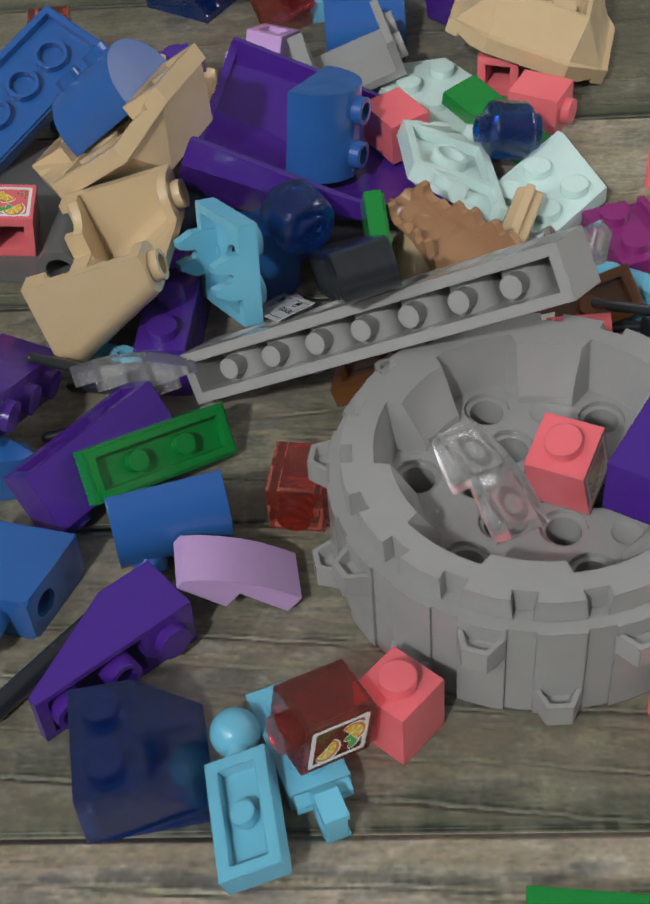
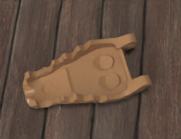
[385,180,523,323]

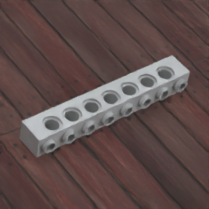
[179,225,601,405]

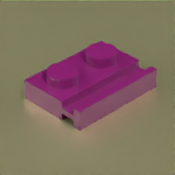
[581,195,650,274]

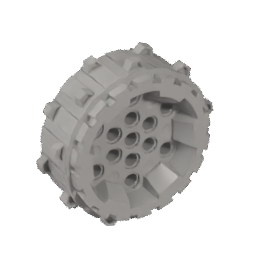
[307,313,650,725]

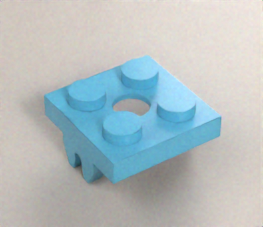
[173,197,267,327]

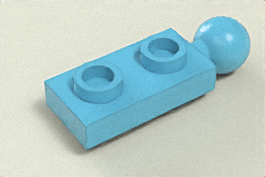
[204,707,293,895]

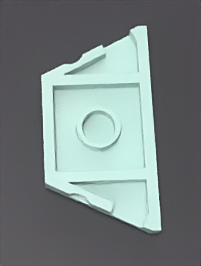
[372,58,472,133]
[397,119,508,223]
[483,131,607,241]

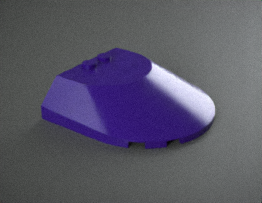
[177,37,454,224]

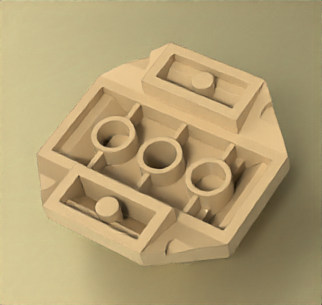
[445,0,615,85]
[32,43,213,199]

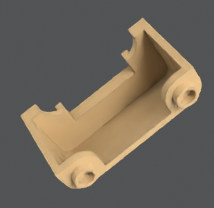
[20,163,190,363]

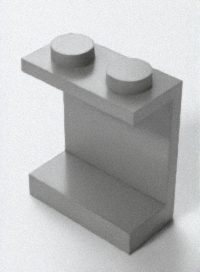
[287,0,409,90]

